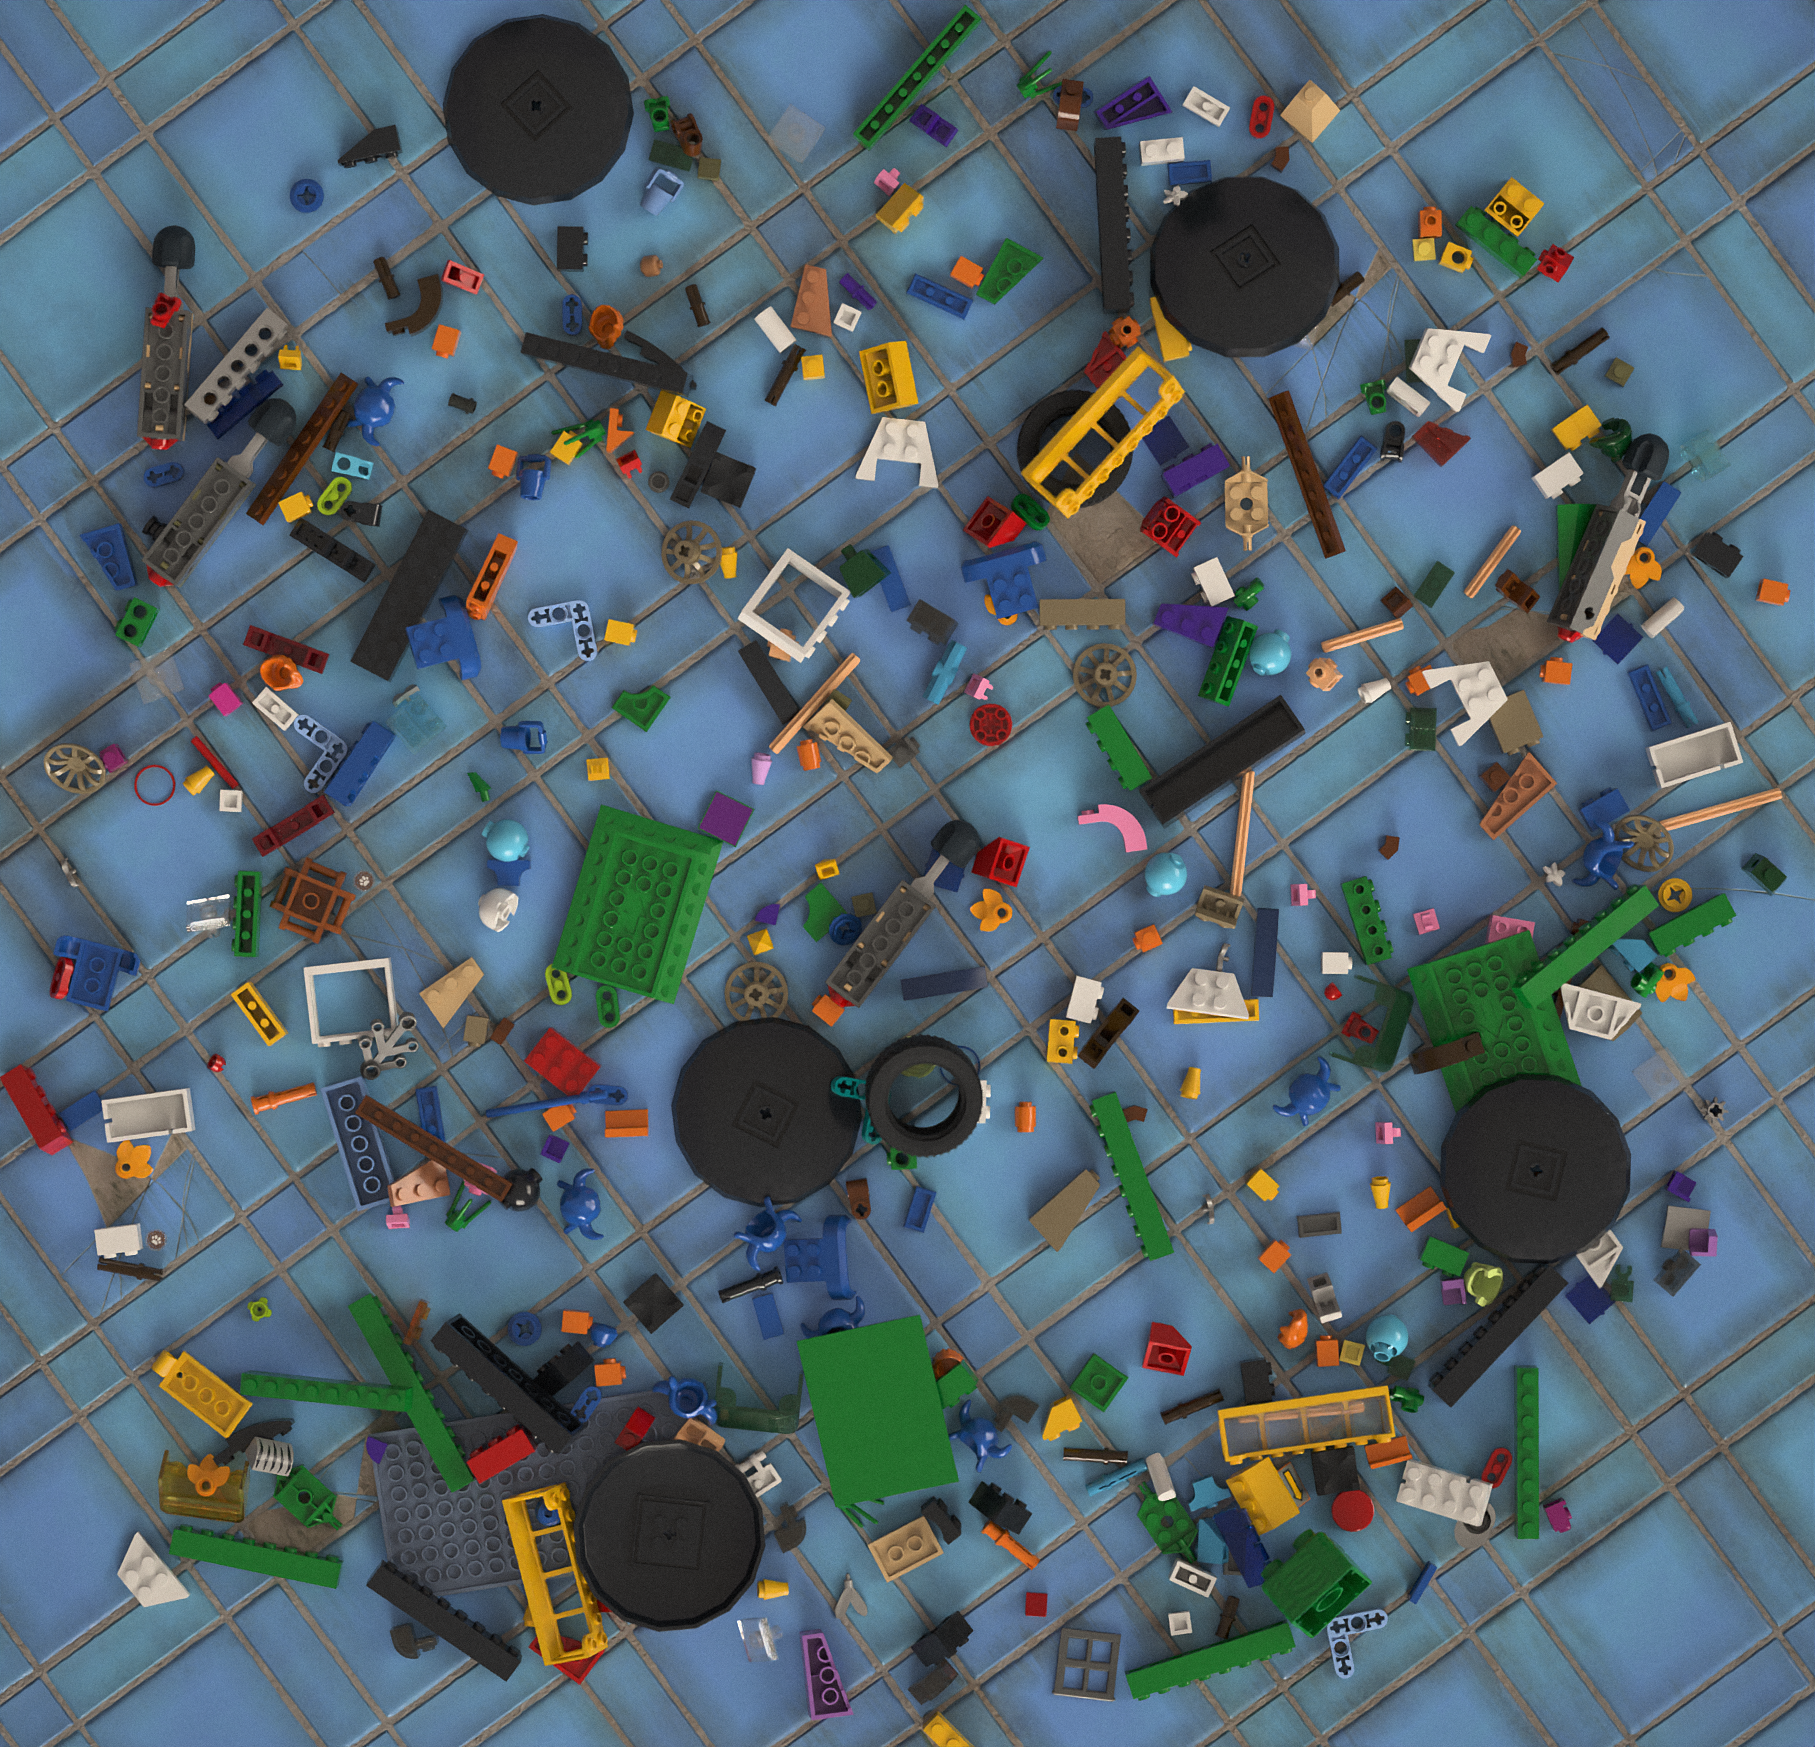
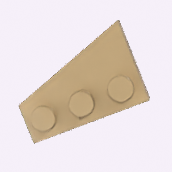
[419,957,484,1028]

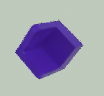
[540,1134,570,1163]
[1664,1170,1696,1202]

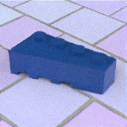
[324,721,397,807]

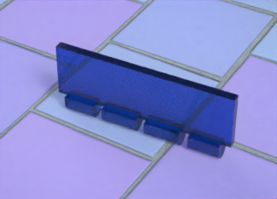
[207,369,283,440]
[1213,1507,1272,1588]

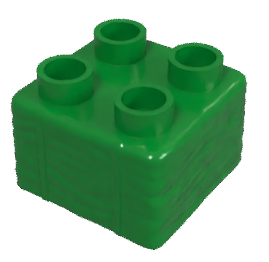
[1261,1529,1372,1638]

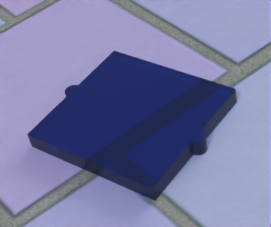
[1142,416,1189,466]
[1592,614,1643,665]
[924,848,965,893]
[1565,1275,1616,1324]

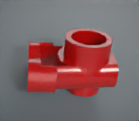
[150,293,182,328]
[1341,1011,1379,1044]

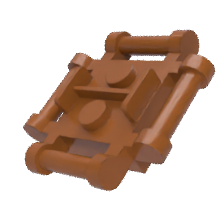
[269,857,356,944]

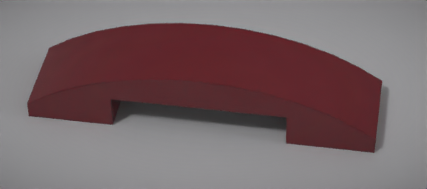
[243,625,330,674]
[252,795,335,857]

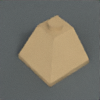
[1280,80,1340,143]

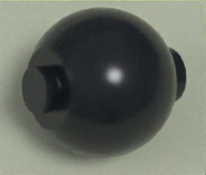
[499,1168,543,1212]

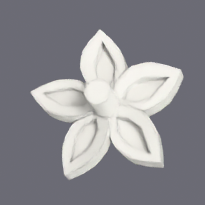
[1163,185,1188,206]
[1543,862,1566,887]

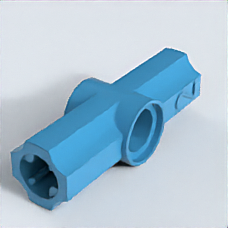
[922,640,967,705]

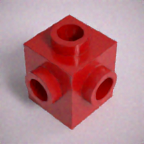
[1537,244,1574,283]

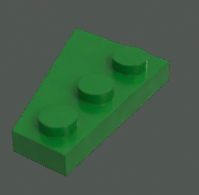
[976,238,1044,305]

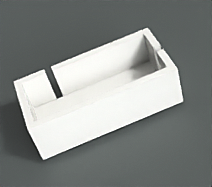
[1645,722,1743,789]
[101,1088,196,1143]
[1396,1459,1493,1526]

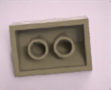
[1576,964,1642,1041]

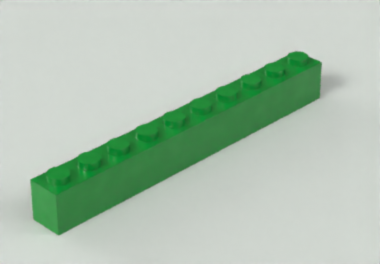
[348,1293,476,1493]

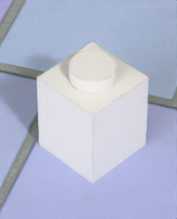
[1321,952,1352,974]

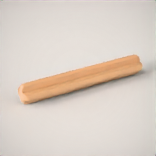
[1464,525,1521,598]
[1321,618,1404,653]

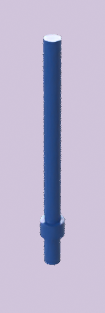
[486,1090,608,1118]

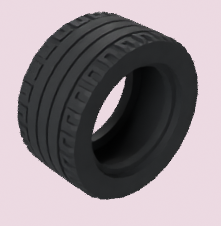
[1017,390,1133,508]
[865,1034,983,1158]

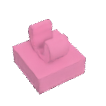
[874,168,900,197]
[964,673,993,700]
[1290,884,1316,906]
[1413,908,1440,935]
[1375,1122,1401,1144]
[386,1205,410,1229]

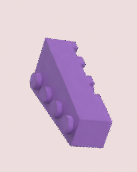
[799,1629,854,1720]

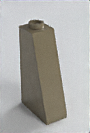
[1028,1168,1100,1252]

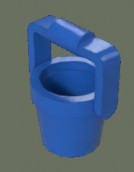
[516,454,551,500]
[500,721,548,754]

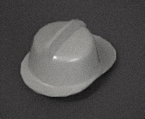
[1454,1503,1496,1549]

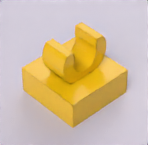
[278,345,302,370]
[586,758,610,781]

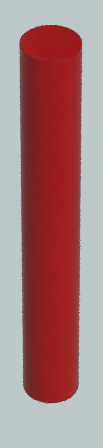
[191,736,239,790]

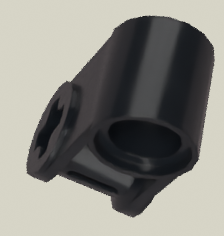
[1380,421,1405,463]
[340,501,383,527]

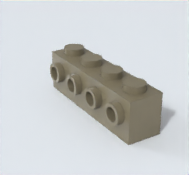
[1039,599,1125,630]

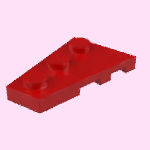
[529,1635,605,1685]

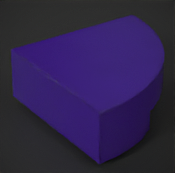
[755,904,780,925]
[366,1436,388,1464]

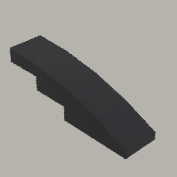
[624,330,697,390]
[290,517,376,583]
[738,640,799,724]

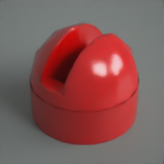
[1324,982,1343,1001]
[207,1053,226,1072]

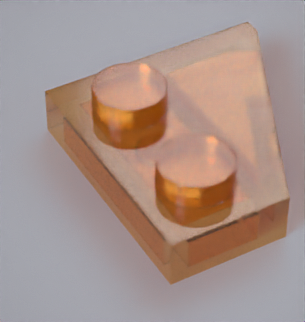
[402,1299,431,1346]

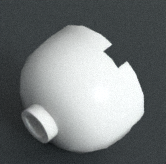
[478,888,519,932]

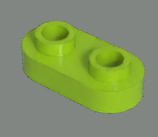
[317,477,352,516]
[545,964,572,1005]

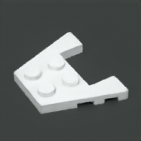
[1409,328,1491,412]
[855,417,938,488]
[1422,661,1508,747]

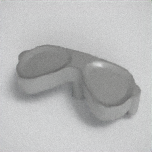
[392,684,420,708]
[61,858,80,887]
[1216,943,1231,972]
[1203,1194,1214,1224]

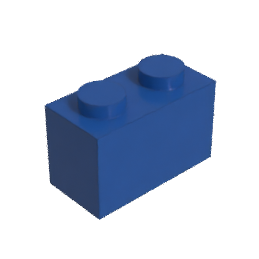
[1578,787,1630,832]

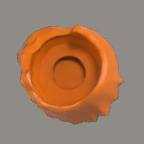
[588,305,624,350]
[260,655,303,691]
[1277,1309,1308,1349]
[932,1348,964,1380]

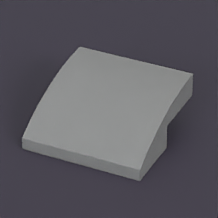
[1661,1205,1711,1251]

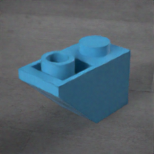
[1608,938,1658,973]
[1195,1517,1229,1564]

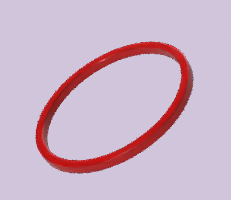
[134,765,175,806]

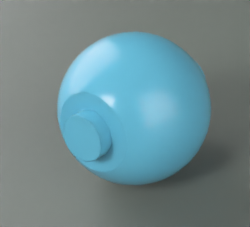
[1249,629,1291,676]
[482,819,530,862]
[1145,852,1187,897]
[1366,1314,1408,1362]

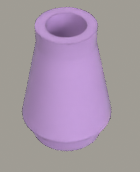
[751,752,772,785]

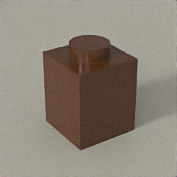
[1478,762,1511,792]

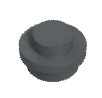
[648,471,670,493]

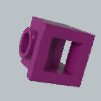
[99,744,128,773]
[1543,1498,1572,1533]

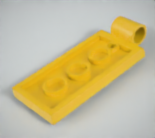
[151,1350,253,1438]

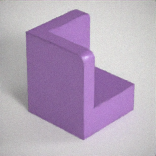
[1688,1228,1718,1257]
[1440,1277,1467,1305]

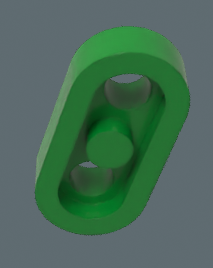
[1011,494,1050,531]
[596,985,620,1028]

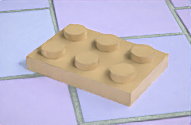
[867,1515,944,1583]

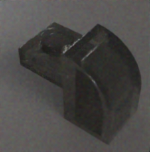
[993,1393,1039,1432]
[774,1501,807,1553]
[390,1622,439,1659]
[908,1659,959,1705]

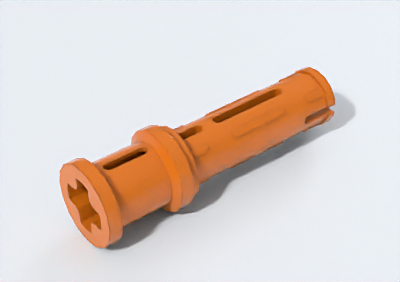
[251,1082,317,1115]
[980,1519,1040,1570]

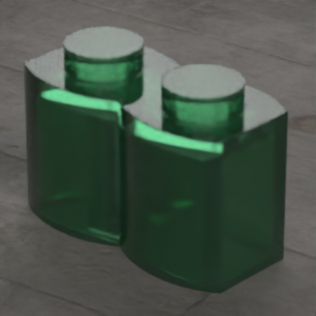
[1404,707,1437,752]

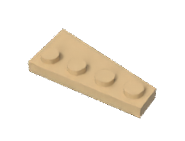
[803,699,893,773]

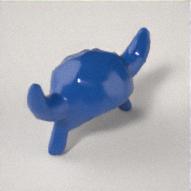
[347,376,404,446]
[1573,820,1634,890]
[1273,1056,1341,1126]
[557,1168,604,1240]
[734,1197,802,1271]
[800,1296,865,1338]
[652,1376,717,1426]
[948,1400,1012,1473]

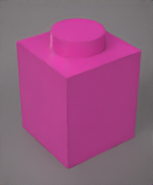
[208,682,244,716]

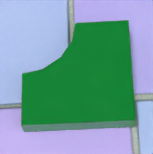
[611,685,671,732]
[803,883,848,942]

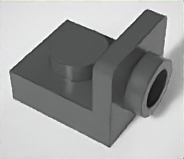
[887,736,920,768]

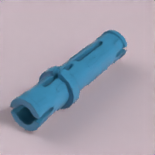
[1656,666,1699,728]
[1085,1458,1148,1497]

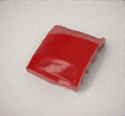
[1140,496,1201,558]

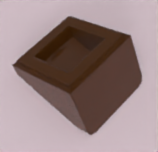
[1380,587,1413,619]

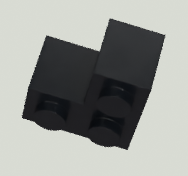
[533,1341,595,1396]
[968,1481,1033,1535]
[910,1611,974,1667]

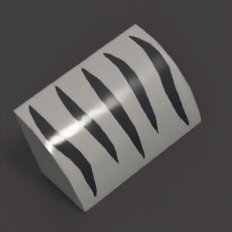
[245,1437,294,1476]

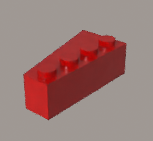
[0,1064,74,1155]

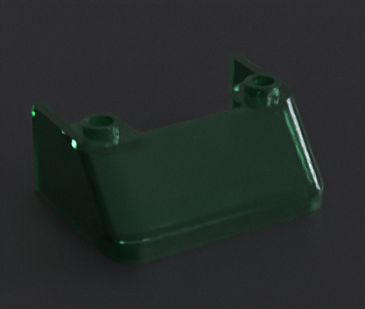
[1329,974,1414,1072]
[714,1362,804,1434]

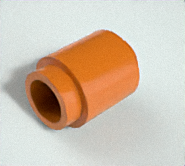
[796,739,821,771]
[1015,1102,1036,1132]

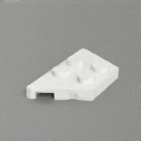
[1167,968,1249,1019]
[1560,983,1641,1040]
[1576,1230,1623,1288]
[117,1531,191,1607]

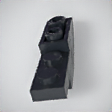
[670,421,726,508]
[213,1418,295,1466]

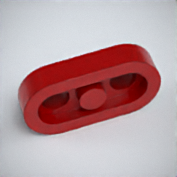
[1249,95,1275,139]
[50,957,75,1000]
[1481,1447,1512,1489]

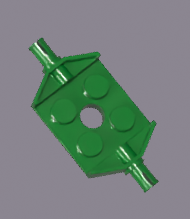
[273,1464,343,1531]
[1136,1481,1198,1564]

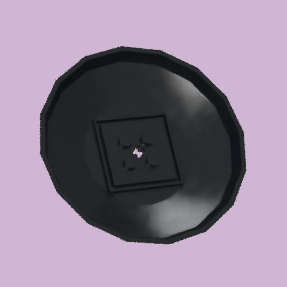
[443,14,634,206]
[1150,176,1339,357]
[671,1017,862,1207]
[1440,1074,1631,1264]
[574,1439,765,1632]

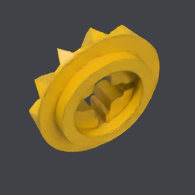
[1658,878,1692,912]

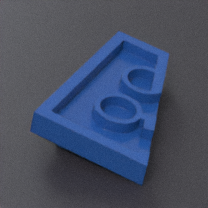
[80,523,138,591]

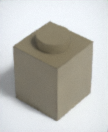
[463,1015,490,1047]

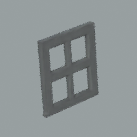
[1052,1627,1121,1702]

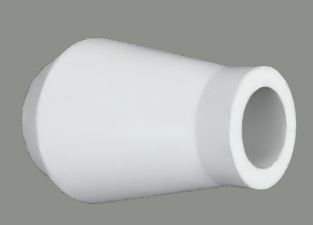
[1358,678,1391,704]

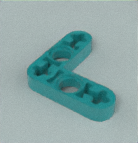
[831,1076,891,1145]

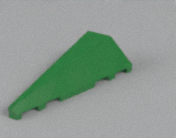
[1555,504,1596,591]

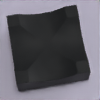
[700,452,756,508]
[623,1273,684,1334]
[1310,1446,1360,1496]
[921,1496,962,1545]

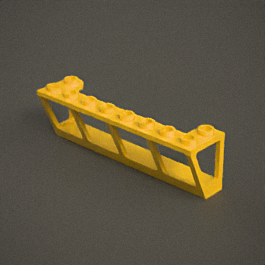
[1021,346,1185,518]
[502,1482,608,1666]

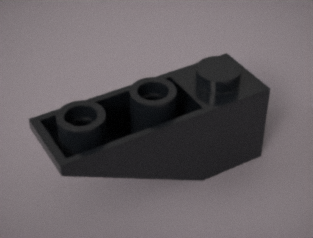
[337,125,403,168]

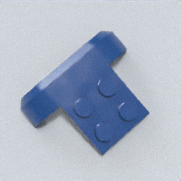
[960,541,1047,619]
[405,594,481,681]
[53,935,141,1012]
[784,1214,856,1300]

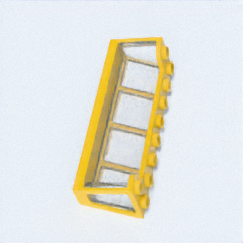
[1217,1385,1396,1465]

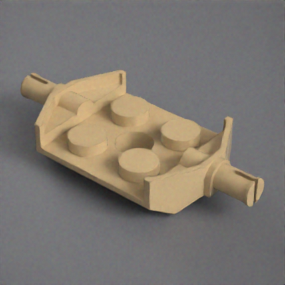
[1225,456,1269,551]

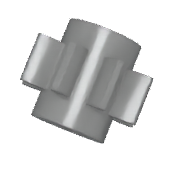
[1700,1097,1728,1124]

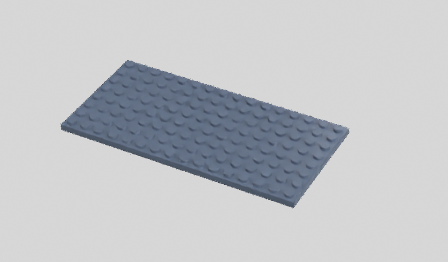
[368,1382,713,1597]

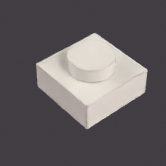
[833,303,862,332]
[219,790,243,812]
[1168,1610,1192,1636]

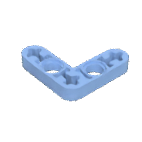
[528,600,598,661]
[294,715,349,793]
[1326,1608,1388,1679]

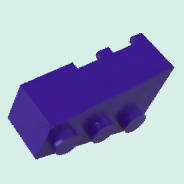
[1093,76,1172,130]
[1161,443,1230,498]
[1152,604,1229,648]

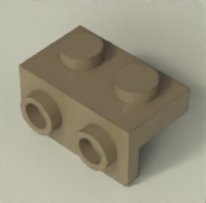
[1194,885,1244,929]

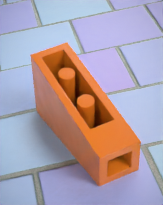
[466,533,518,621]

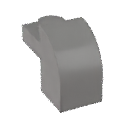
[1307,1272,1342,1323]

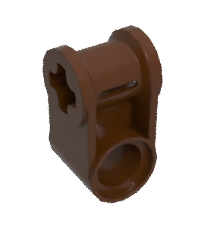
[670,113,703,157]
[846,1178,871,1220]

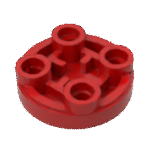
[970,704,1012,746]
[1331,1490,1374,1532]

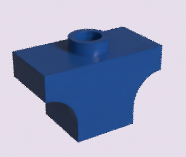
[487,860,531,886]

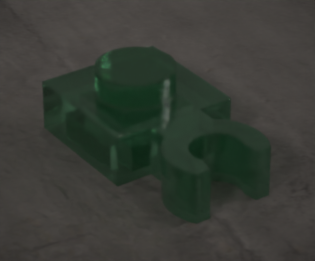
[1610,1265,1634,1302]

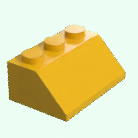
[859,341,919,414]
[1226,1457,1300,1536]

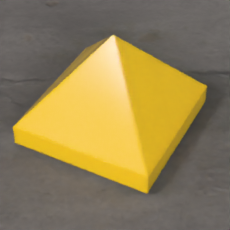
[815,859,840,880]
[747,928,774,956]

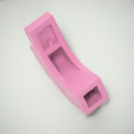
[1077,804,1147,852]

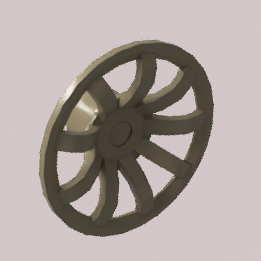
[661,520,722,584]
[1073,643,1137,707]
[44,743,106,794]
[1614,815,1674,872]
[725,962,788,1021]

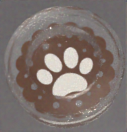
[353,870,375,892]
[145,1229,167,1251]

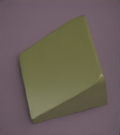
[697,157,721,181]
[824,689,852,711]

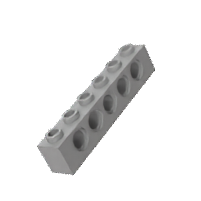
[184,308,288,425]

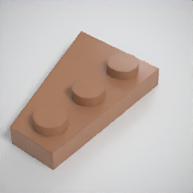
[790,264,832,337]
[387,1160,451,1207]

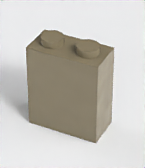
[1488,690,1544,756]

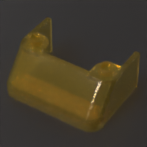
[158,1450,250,1523]

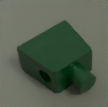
[839,544,891,598]
[1741,853,1787,896]

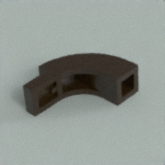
[385,274,443,336]
[1078,998,1140,1069]
[1408,1032,1485,1074]

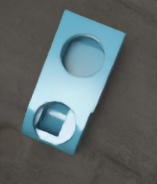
[331,452,374,480]

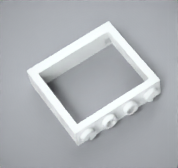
[738,548,851,663]
[304,958,398,1047]

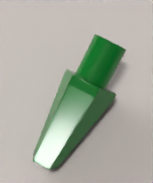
[467,772,491,802]

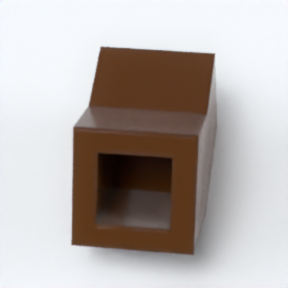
[1270,146,1290,173]
[1510,342,1528,368]
[1378,835,1400,860]
[490,1018,515,1046]
[1122,1105,1148,1122]

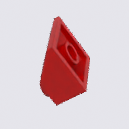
[963,496,1027,548]
[971,837,1030,888]
[1142,1322,1192,1376]

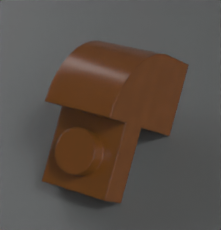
[1056,79,1084,131]
[1494,569,1540,614]

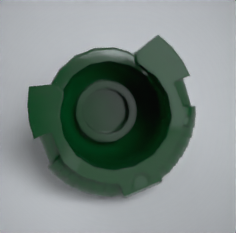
[1589,417,1632,463]

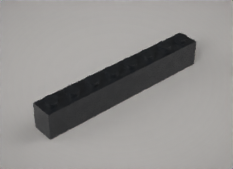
[520,332,693,397]
[366,1560,522,1682]

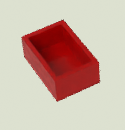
[524,1027,602,1096]
[467,1424,538,1484]

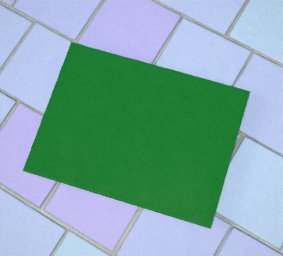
[551,804,723,1004]
[1407,930,1582,1113]
[797,1315,959,1507]

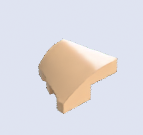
[672,1417,725,1452]

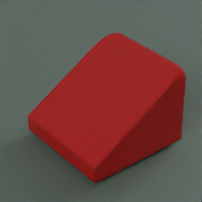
[1025,1592,1048,1617]

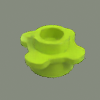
[247,1297,272,1322]

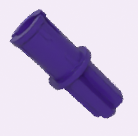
[839,273,877,311]

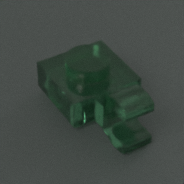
[1375,1354,1415,1381]

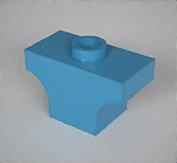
[1187,1474,1231,1512]

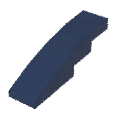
[1251,908,1279,997]
[901,966,988,1001]

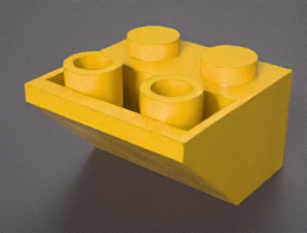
[1484,177,1545,237]
[876,183,924,234]
[645,391,706,448]
[1041,1394,1082,1441]

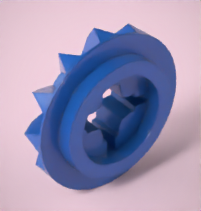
[290,179,324,213]
[828,913,862,945]
[508,1311,542,1346]

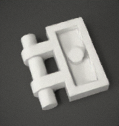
[735,1450,782,1497]

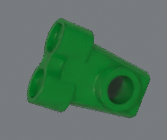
[644,96,670,132]
[1360,379,1387,415]
[1233,577,1264,611]
[1631,962,1665,998]
[1389,1385,1424,1413]

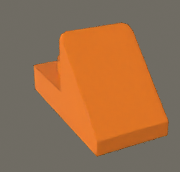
[606,408,635,453]

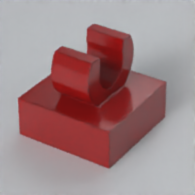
[616,450,642,478]

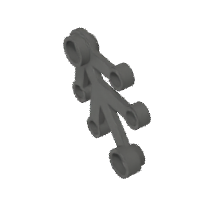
[358,1012,419,1080]

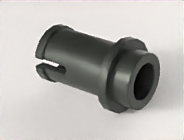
[448,393,477,414]

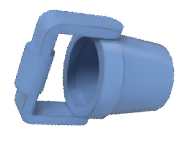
[640,167,684,216]

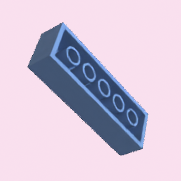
[320,1076,396,1211]

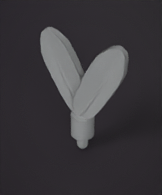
[835,1573,868,1619]

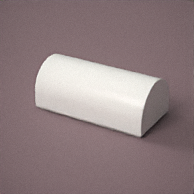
[754,306,797,354]
[1386,377,1431,417]
[1641,597,1684,638]
[1146,1453,1176,1501]

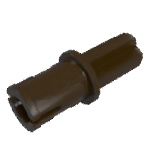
[373,257,401,300]
[1331,272,1365,307]
[685,284,711,328]
[322,410,351,452]
[1215,1595,1240,1639]

